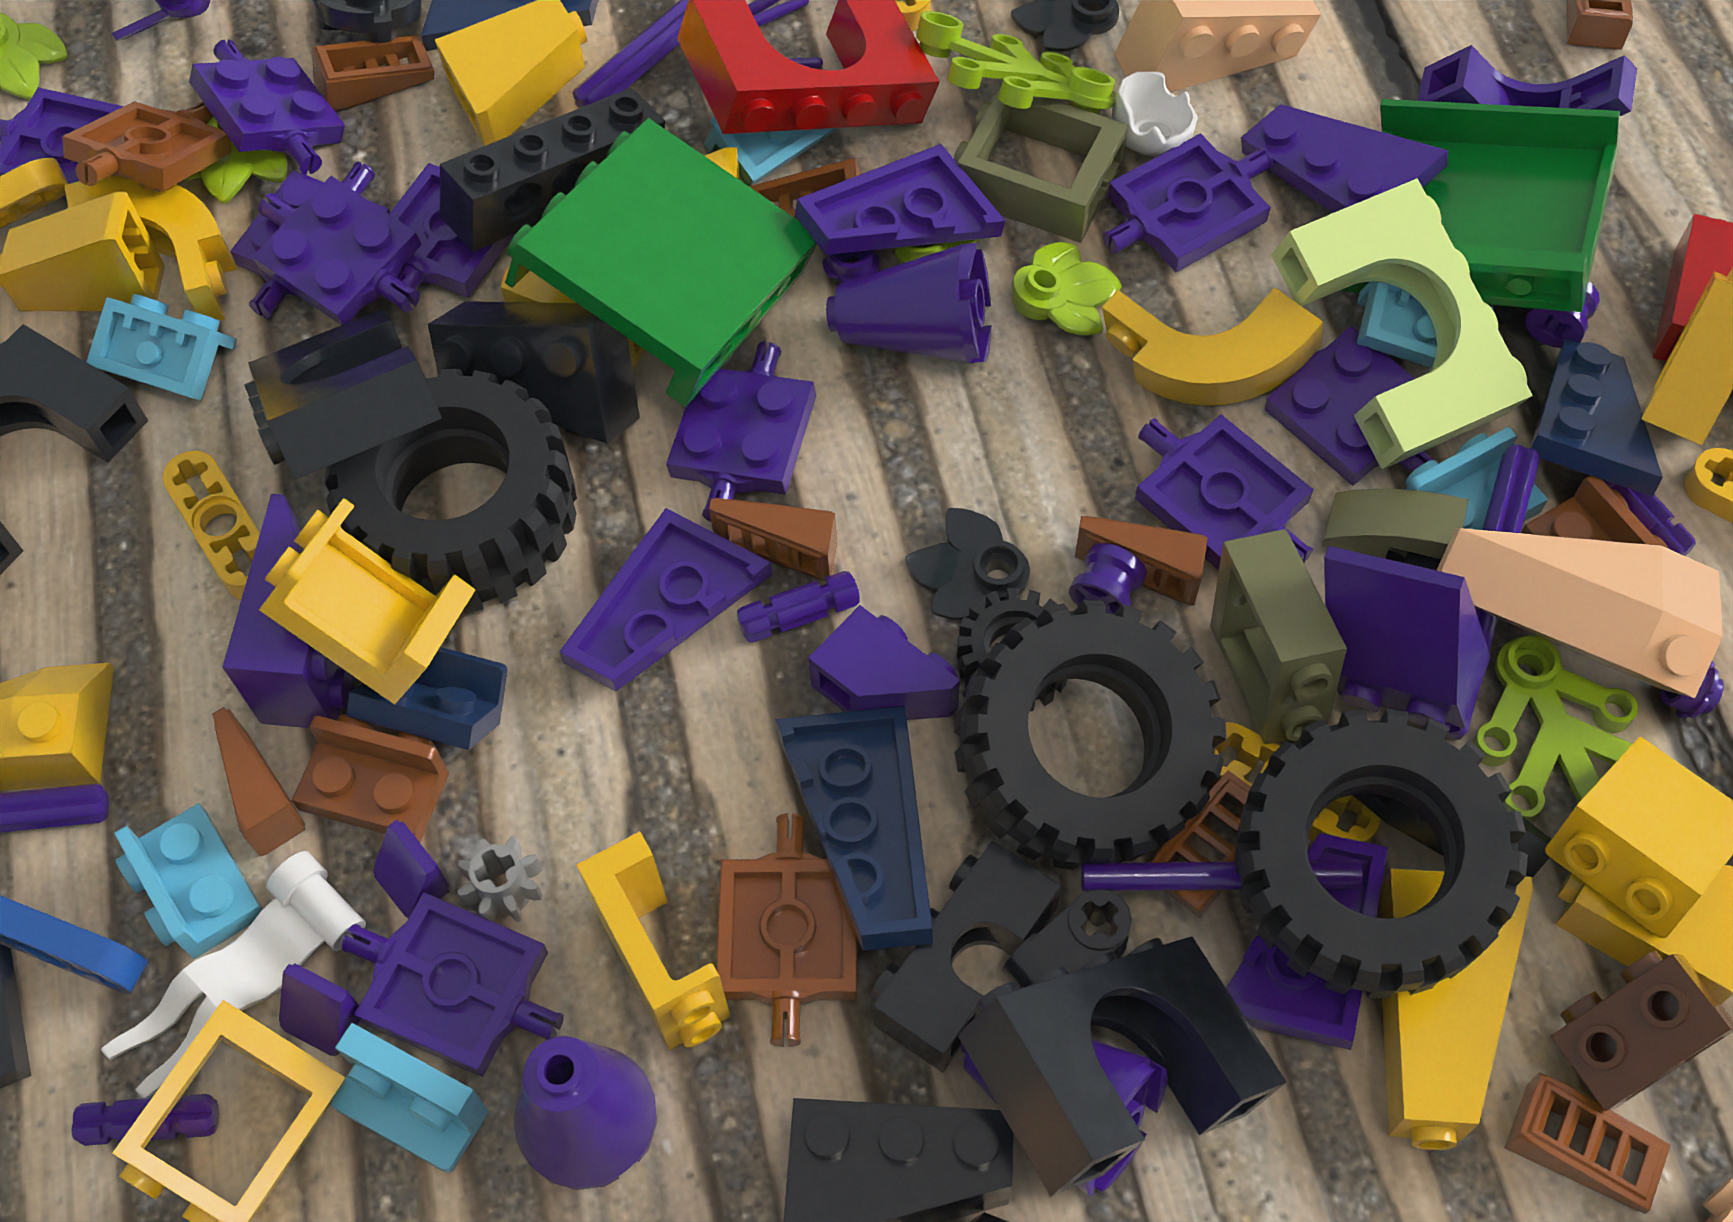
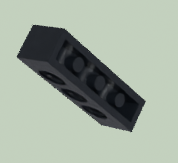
[440,88,666,252]

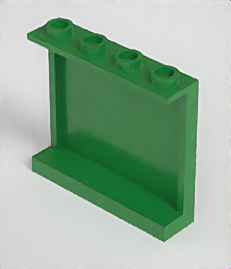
[1340,99,1620,313]
[505,118,817,407]

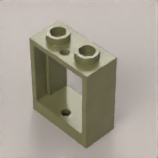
[953,86,1128,243]
[1210,529,1347,745]

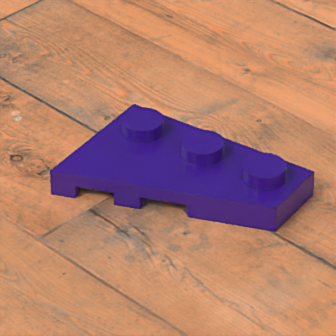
[1241,104,1448,213]
[795,144,1006,255]
[559,508,772,692]
[1226,833,1388,1050]

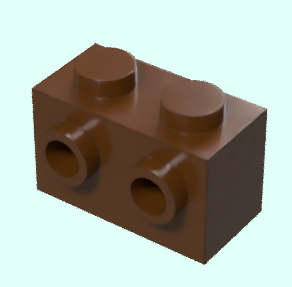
[1551,950,1733,1111]

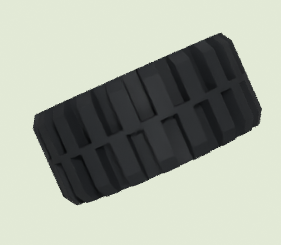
[324,369,577,613]
[954,600,1226,870]
[1234,709,1528,998]

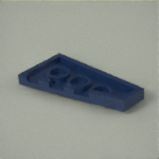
[775,706,933,951]

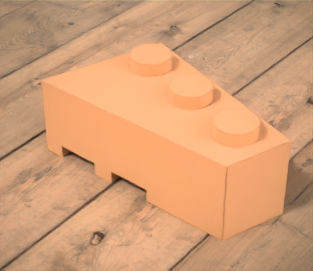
[1114,0,1321,92]

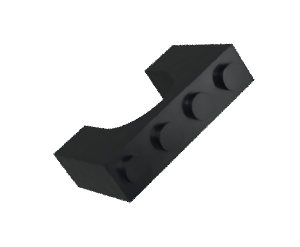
[244,309,442,480]
[0,324,149,575]
[958,936,1287,1197]

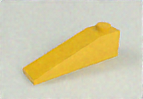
[0,663,114,791]

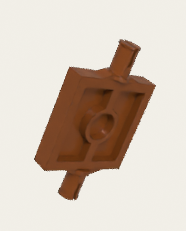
[62,101,232,191]
[717,813,857,1047]

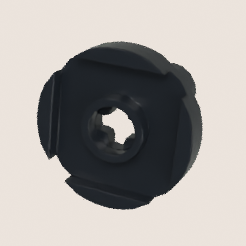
[313,0,422,43]

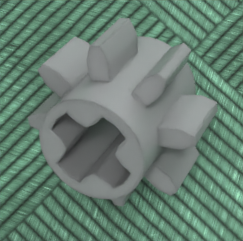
[457,836,543,922]

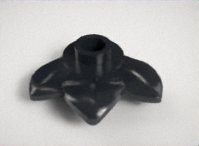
[1011,0,1119,52]
[905,508,1030,620]

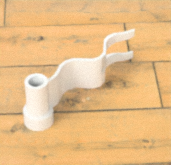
[101,851,366,1099]

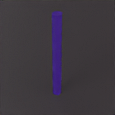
[1081,860,1362,891]

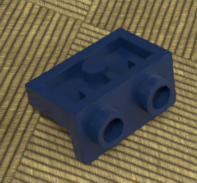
[347,647,508,750]

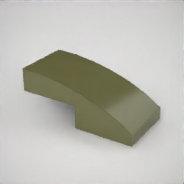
[1322,489,1469,560]

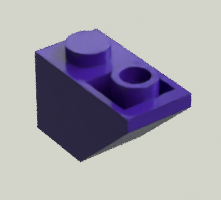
[808,605,960,720]

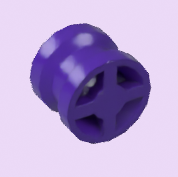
[1525,282,1600,348]
[1069,543,1147,614]

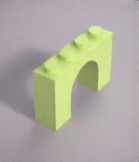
[1271,178,1533,469]

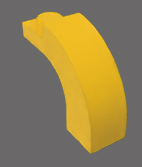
[64,176,237,321]
[1102,287,1323,406]

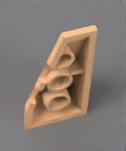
[1437,528,1723,698]

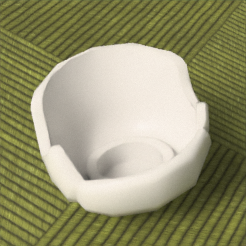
[1112,72,1198,157]

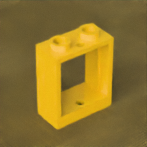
[1641,267,1733,445]
[113,1000,346,1222]

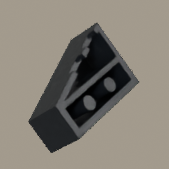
[428,301,640,444]

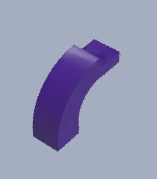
[1418,45,1637,116]

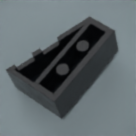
[783,1098,1014,1222]

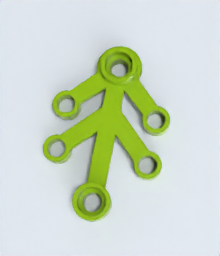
[916,11,1116,114]
[1472,635,1638,823]

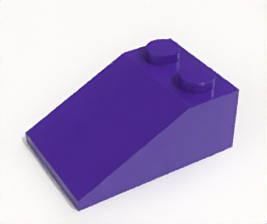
[222,494,354,728]
[1324,546,1490,729]

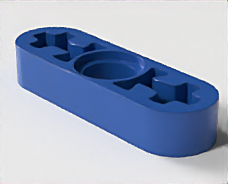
[0,895,149,994]

